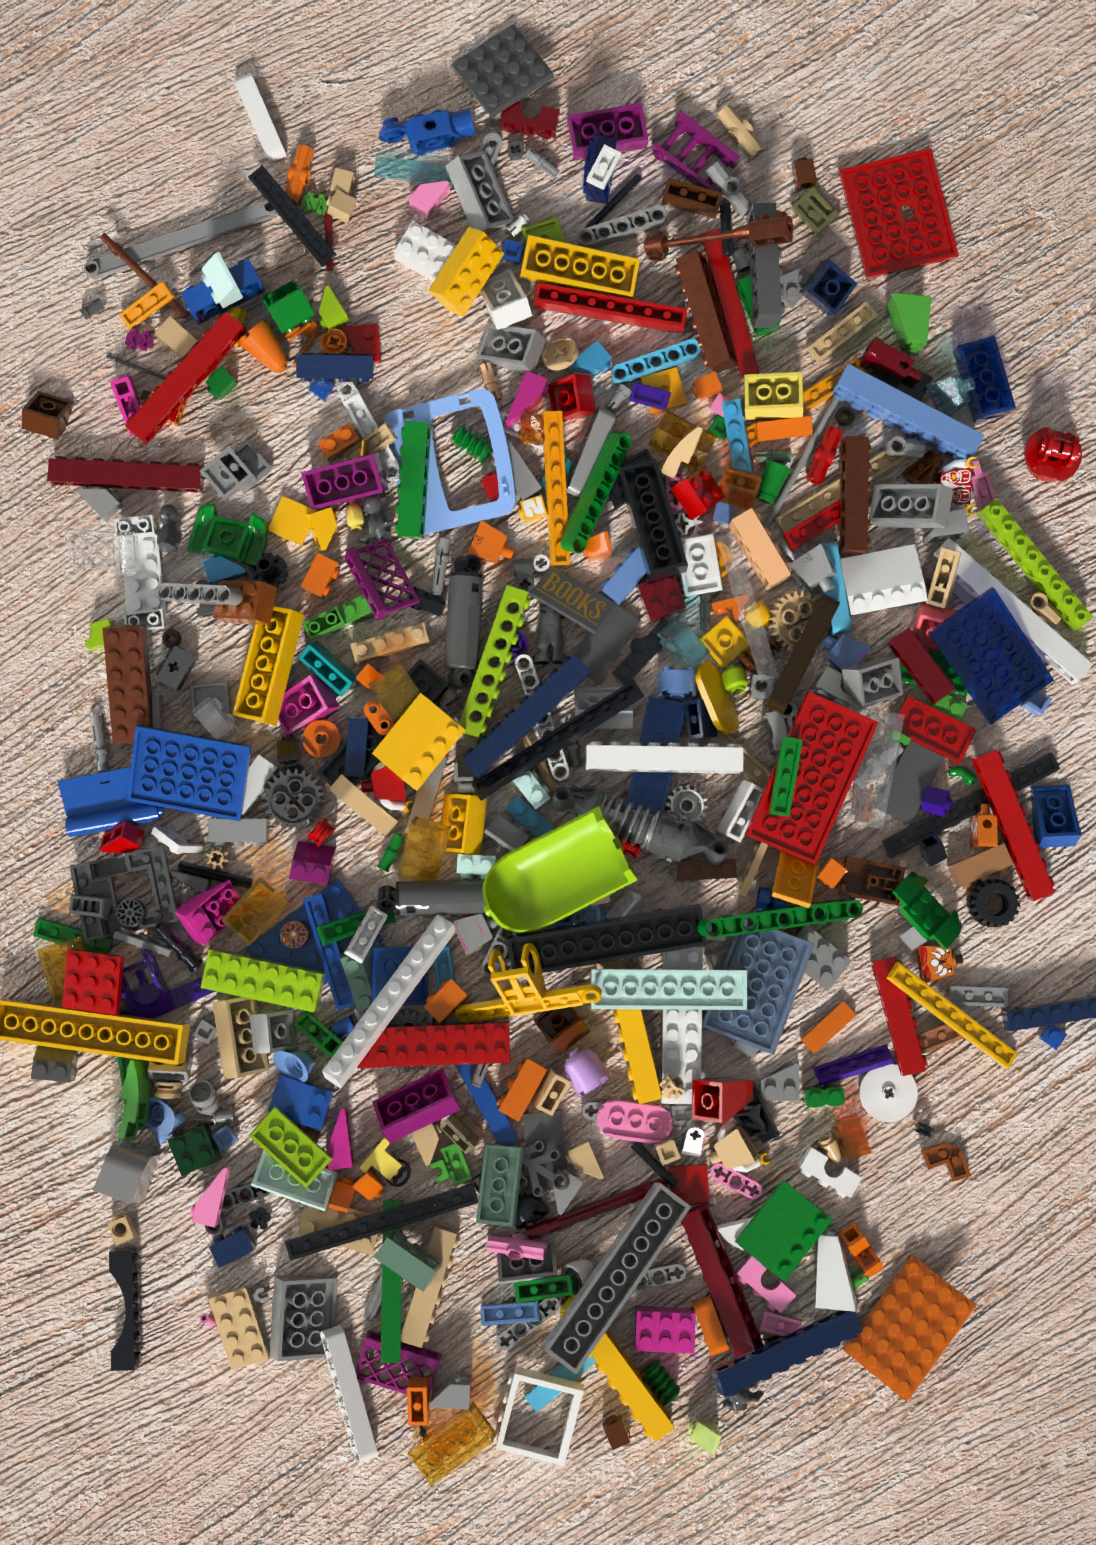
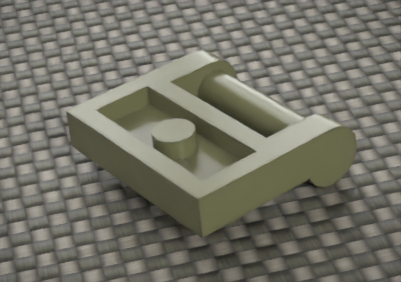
[791,185,841,236]

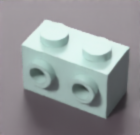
[513,769,551,810]
[457,854,497,879]

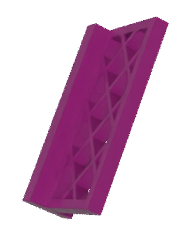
[345,539,420,621]
[355,1330,442,1395]

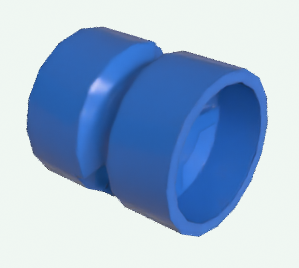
[756,887,787,915]

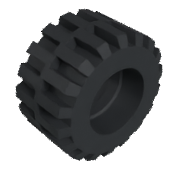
[967,879,1020,928]

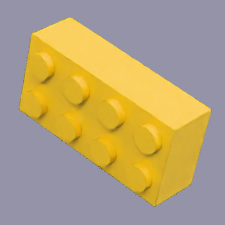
[428,227,504,317]

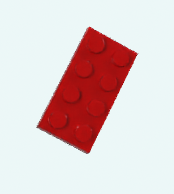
[890,696,977,764]

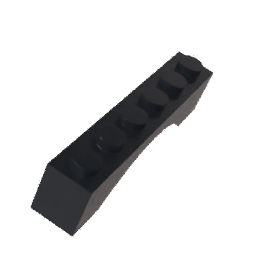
[109,1247,142,1371]

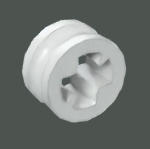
[533,554,550,573]

